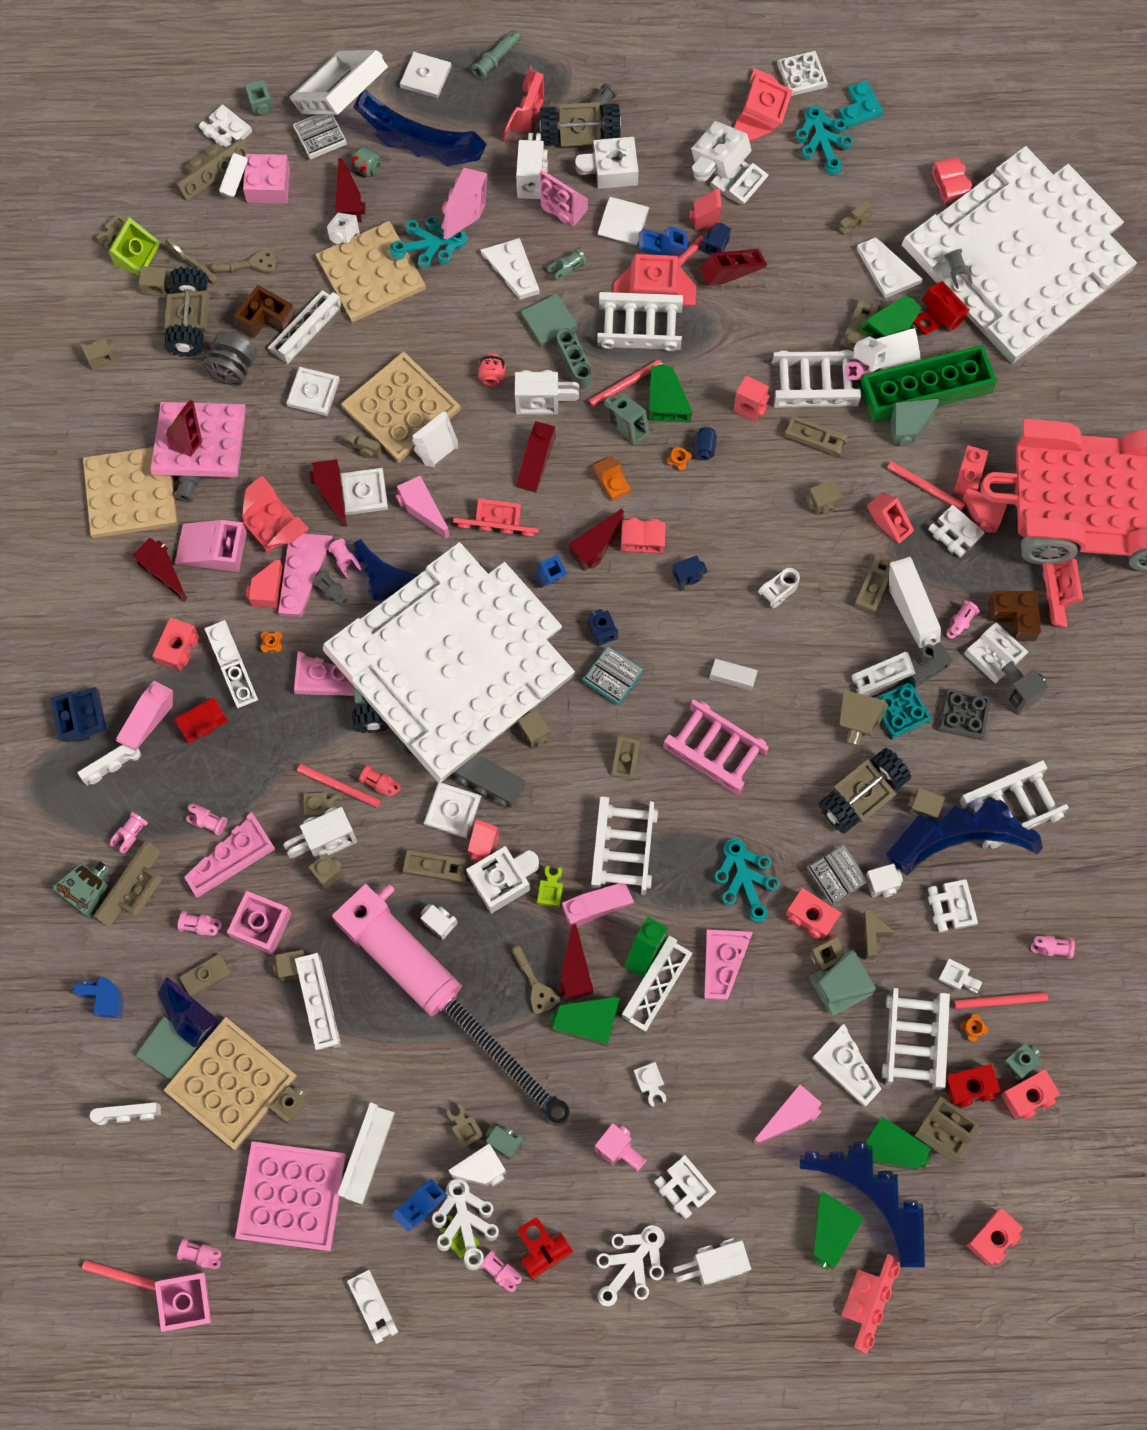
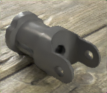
[589,83,617,114]
[944,249,972,289]
[174,476,200,502]
[312,570,349,606]

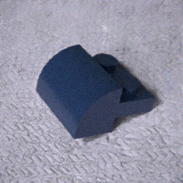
[50,687,107,742]

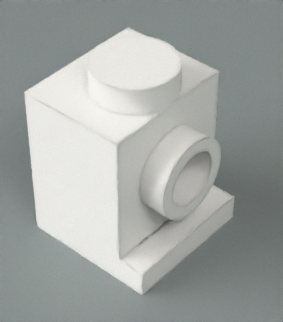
[327,213,360,244]
[853,336,889,371]
[420,904,458,941]

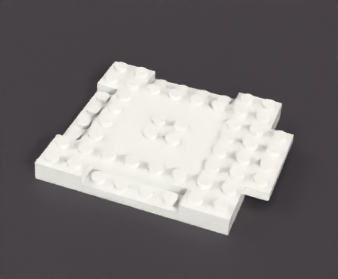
[902,146,1137,364]
[323,542,575,784]

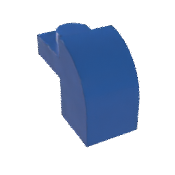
[639,226,687,257]
[73,977,124,1019]
[392,1178,448,1232]

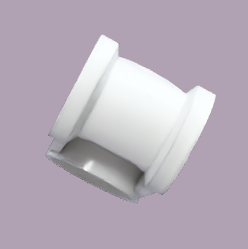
[758,568,800,608]

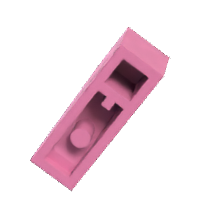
[396,476,449,539]
[116,681,173,751]
[562,883,634,928]
[753,1085,822,1145]

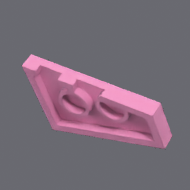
[294,651,354,696]
[704,930,753,1001]

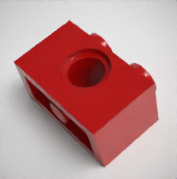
[945,1064,1001,1109]

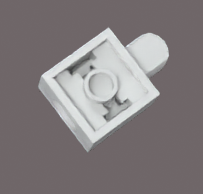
[691,121,752,181]
[516,133,548,199]
[575,137,638,189]
[515,370,579,415]
[283,807,357,861]
[466,846,539,914]
[673,1238,751,1286]

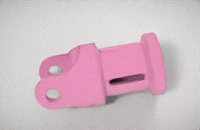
[845,362,874,380]
[327,538,362,579]
[946,600,980,639]
[186,804,227,836]
[110,812,148,853]
[178,911,222,936]
[1030,935,1075,959]
[177,1238,222,1269]
[480,1250,522,1292]

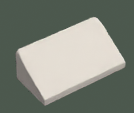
[219,153,248,197]
[709,659,758,691]

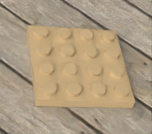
[315,221,426,323]
[341,351,461,463]
[83,447,178,538]
[164,1017,297,1151]

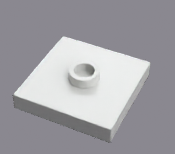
[400,52,451,99]
[286,367,340,416]
[340,468,388,515]
[424,783,481,839]

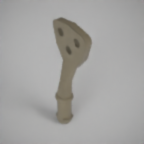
[165,237,217,283]
[210,249,276,273]
[512,945,560,1014]

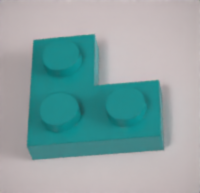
[838,80,884,130]

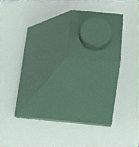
[890,399,939,446]

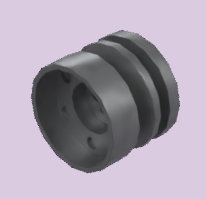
[202,331,257,386]

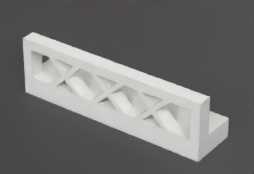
[268,290,342,364]
[622,935,692,1033]
[295,953,341,1050]
[337,1102,395,1205]

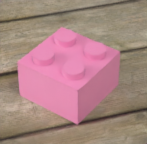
[243,154,290,204]
[227,891,292,955]
[155,1272,212,1332]

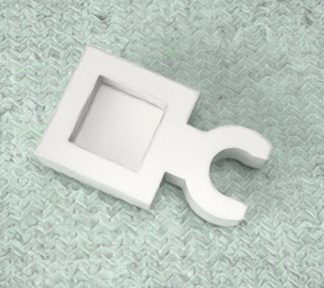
[633,1062,666,1107]

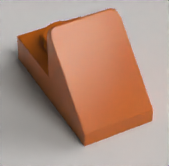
[592,457,631,501]

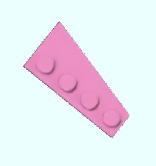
[278,534,333,618]
[184,812,275,898]

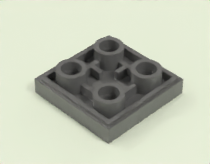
[939,688,991,741]

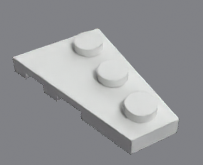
[857,237,922,299]
[481,238,539,300]
[812,1024,881,1108]

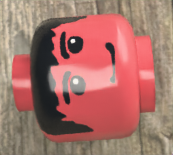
[478,353,506,387]

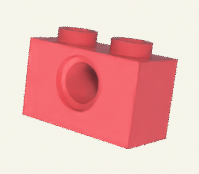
[733,376,770,422]
[953,445,988,496]
[152,617,199,672]
[786,888,841,940]
[1001,1069,1060,1120]
[966,1208,1024,1266]

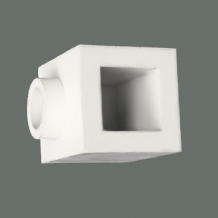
[865,864,903,898]

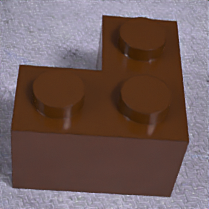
[234,284,295,338]
[988,591,1041,641]

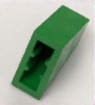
[857,295,922,339]
[648,364,692,423]
[624,917,668,978]
[550,997,620,1047]
[854,1116,931,1171]
[812,1191,864,1270]

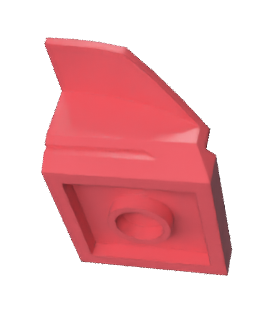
[503,65,544,142]
[734,68,793,141]
[613,254,696,306]
[242,476,309,554]

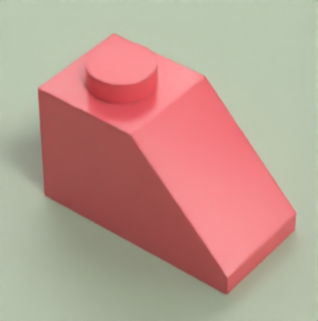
[690,189,722,230]
[962,488,1007,533]
[867,493,914,544]
[246,560,283,609]
[468,820,500,863]

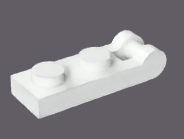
[851,652,916,696]
[77,745,141,786]
[90,1102,161,1126]
[347,1270,399,1344]

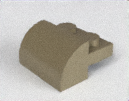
[915,1096,980,1164]

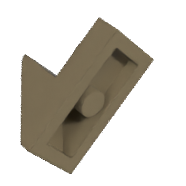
[611,732,641,779]
[862,910,894,960]

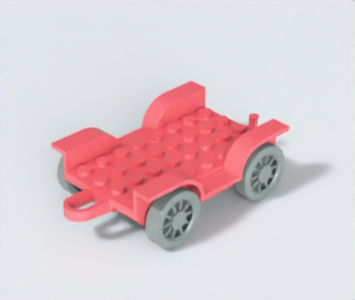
[980,419,1147,572]

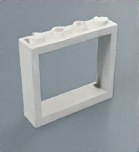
[289,50,388,115]

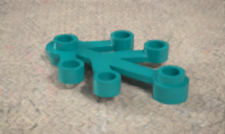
[796,106,853,176]
[389,216,467,268]
[715,838,780,924]

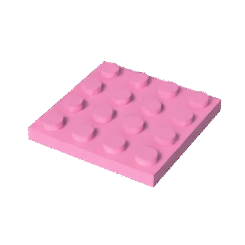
[151,402,246,477]
[235,1142,346,1251]

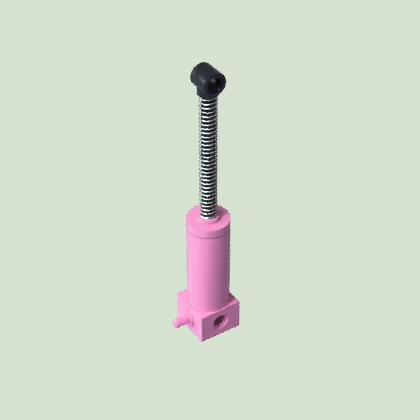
[332,883,570,1126]

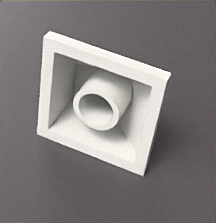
[449,1144,506,1186]

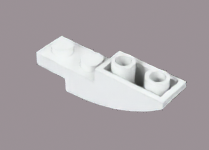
[205,620,258,708]

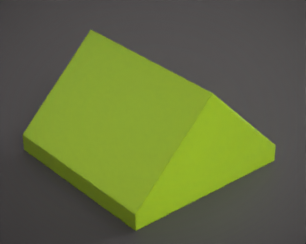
[109,217,161,276]

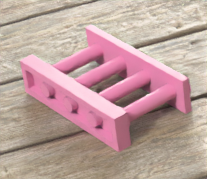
[663,699,769,796]

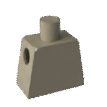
[840,690,888,746]

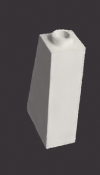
[889,557,941,649]

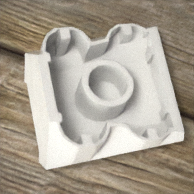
[412,411,458,468]

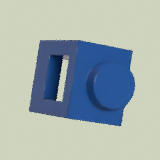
[533,554,567,589]

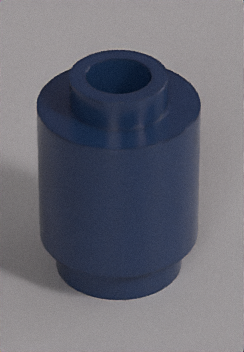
[694,427,717,461]

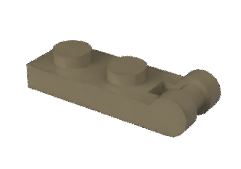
[839,298,880,351]
[784,415,848,458]
[854,553,896,614]
[403,850,470,884]

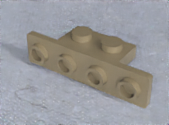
[177,138,251,200]
[94,841,163,927]

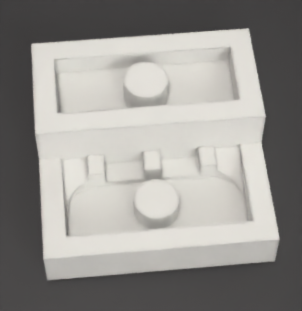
[710,161,768,205]
[598,197,649,246]
[876,328,921,371]
[964,622,1028,684]

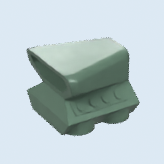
[810,950,876,1016]

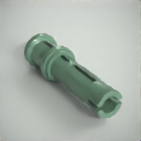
[471,30,521,80]

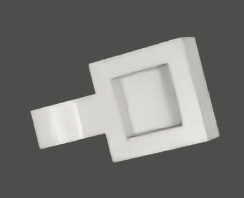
[938,959,982,994]

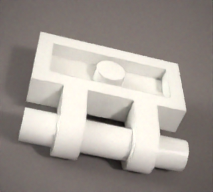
[199,104,252,148]
[928,505,985,558]
[928,879,978,933]
[654,1155,716,1220]

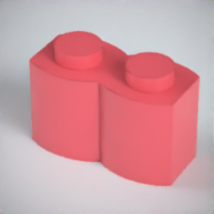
[932,157,972,204]
[621,518,666,554]

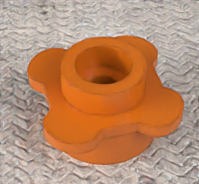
[667,447,692,470]
[261,631,283,653]
[960,1014,988,1042]

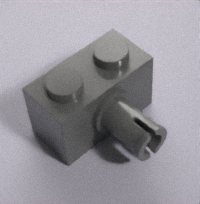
[905,642,953,688]
[1001,661,1048,715]

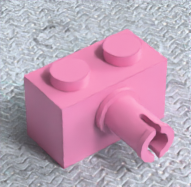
[594,1123,647,1172]

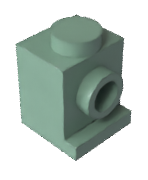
[245,79,273,115]
[1001,1043,1041,1082]
[485,1124,524,1160]

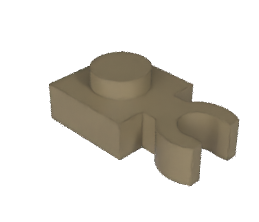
[839,200,872,234]
[97,212,126,249]
[344,432,382,459]
[304,793,343,818]
[447,1103,484,1149]

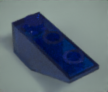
[158,977,219,1048]

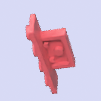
[453,498,540,536]
[1043,559,1083,628]
[841,1254,900,1354]

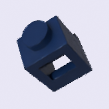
[701,222,731,255]
[672,555,707,591]
[588,609,618,646]

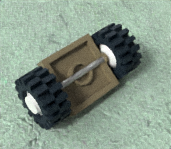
[539,102,621,146]
[164,266,210,357]
[818,748,911,834]

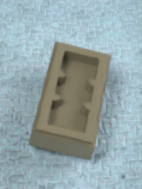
[179,954,232,998]

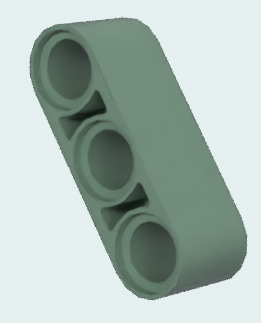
[557,327,592,389]

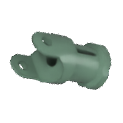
[548,248,587,280]

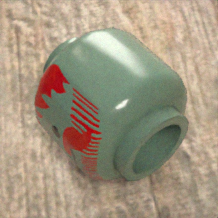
[350,146,382,177]

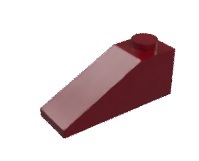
[335,158,366,223]
[700,249,767,286]
[166,400,202,457]
[516,421,556,493]
[309,459,347,527]
[569,508,624,571]
[132,537,187,602]
[558,924,594,1001]

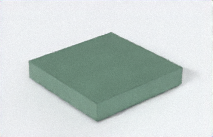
[521,294,578,347]
[136,1017,202,1080]

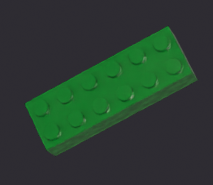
[859,345,997,423]

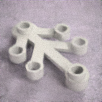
[432,1179,499,1270]
[597,1225,665,1307]

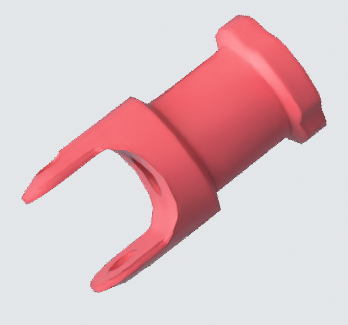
[359,765,401,796]

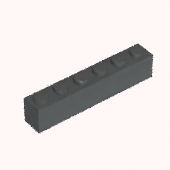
[394,735,525,808]

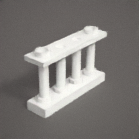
[597,292,683,351]
[772,350,861,408]
[959,760,1069,849]
[591,797,658,895]
[882,988,950,1091]

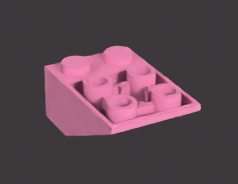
[441,168,487,239]
[540,170,588,227]
[175,520,247,572]

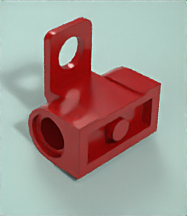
[913,281,970,335]
[175,697,228,744]
[518,1218,574,1280]

